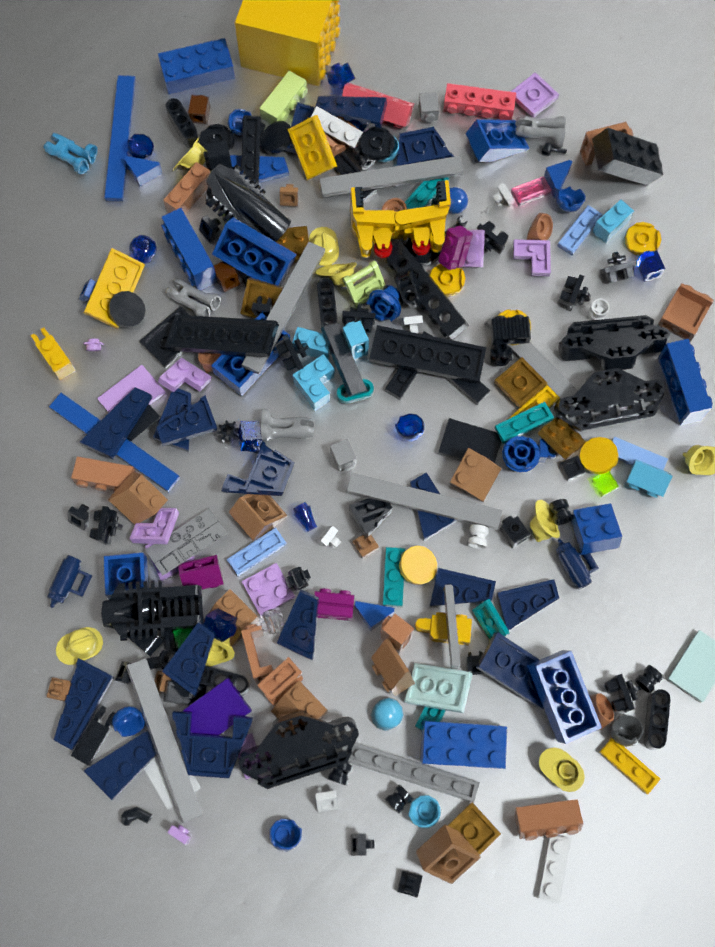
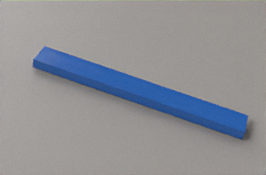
[104,75,136,201]
[49,393,180,493]

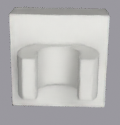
[493,182,516,206]
[402,315,423,333]
[316,526,341,548]
[315,786,338,812]

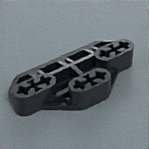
[558,315,670,370]
[554,368,665,432]
[239,710,359,789]

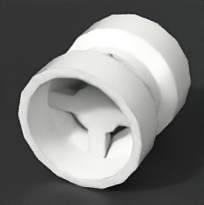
[588,298,610,320]
[467,525,489,549]

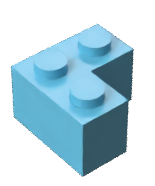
[293,354,335,411]

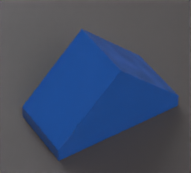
[124,156,162,186]
[544,160,573,198]
[355,601,395,631]

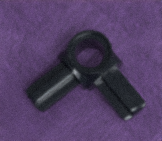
[145,630,179,670]

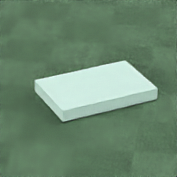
[667,630,715,703]
[405,663,473,713]

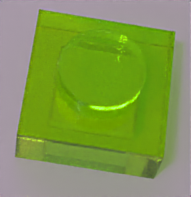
[592,471,619,497]

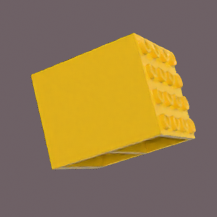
[235,0,341,86]

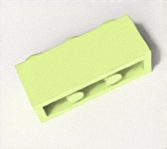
[260,71,308,124]

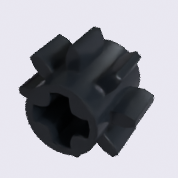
[490,344,513,366]
[217,420,241,445]
[286,567,311,591]

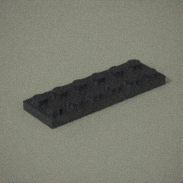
[165,315,279,358]
[369,325,487,384]

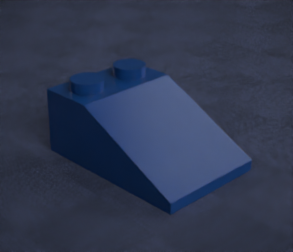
[465,120,530,162]

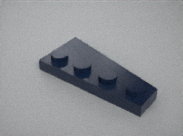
[315,96,387,128]
[80,387,153,460]
[54,658,114,750]
[84,730,157,800]

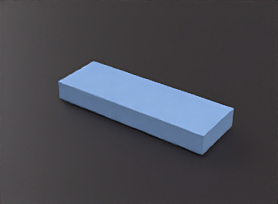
[557,205,603,256]
[612,437,668,470]
[227,528,287,576]

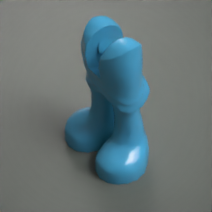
[43,133,98,174]

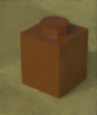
[188,95,211,125]
[214,261,241,293]

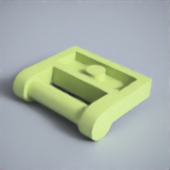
[342,261,385,307]

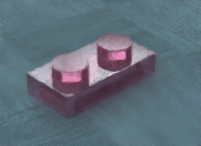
[511,176,551,207]

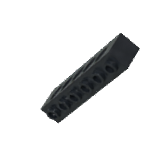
[385,240,470,340]

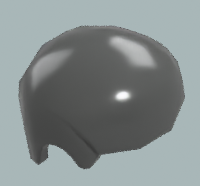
[610,714,644,747]

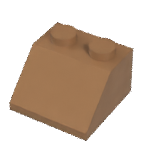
[450,448,502,502]
[108,471,168,525]
[229,494,288,541]
[204,589,259,647]
[371,638,415,696]
[271,680,328,730]
[416,825,481,884]

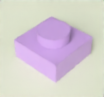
[167,824,192,845]

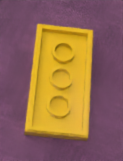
[83,248,145,329]

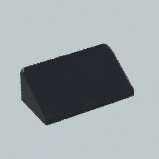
[127,404,161,441]

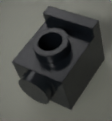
[500,516,531,549]

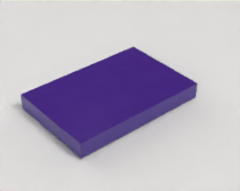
[182,678,252,735]

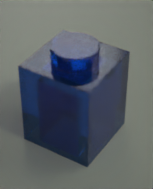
[637,250,665,282]
[238,421,262,452]
[204,608,237,642]

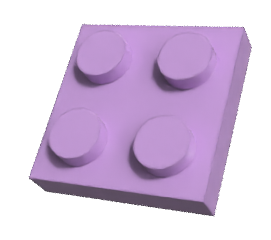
[510,72,559,118]
[242,563,295,617]

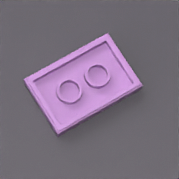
[97,365,166,413]

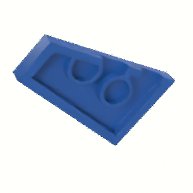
[230,155,289,183]

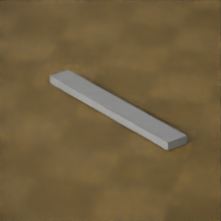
[320,156,463,197]
[242,242,325,374]
[485,310,601,421]
[347,473,502,530]
[126,659,203,823]
[323,733,480,803]

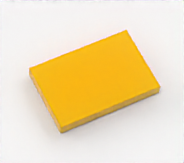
[288,115,337,180]

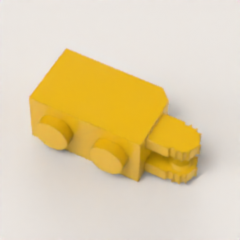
[30,327,76,380]
[414,612,472,646]

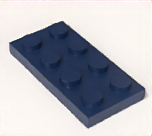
[476,632,544,710]

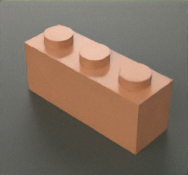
[163,162,211,214]
[71,457,136,492]
[380,613,414,654]
[515,799,584,841]

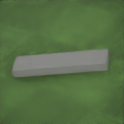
[443,585,460,669]

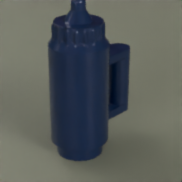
[556,539,599,590]
[47,555,92,608]

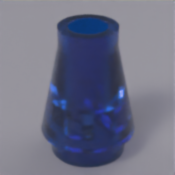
[293,502,318,532]

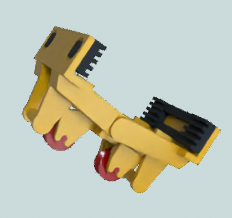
[349,180,451,258]

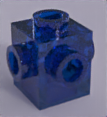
[326,62,355,90]

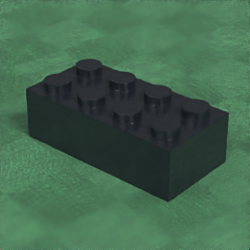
[592,127,663,185]

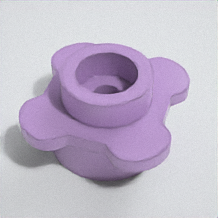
[83,339,104,351]

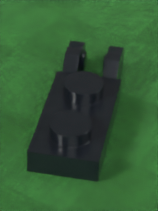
[71,706,115,766]

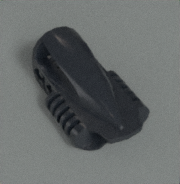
[205,164,291,242]
[101,580,204,641]

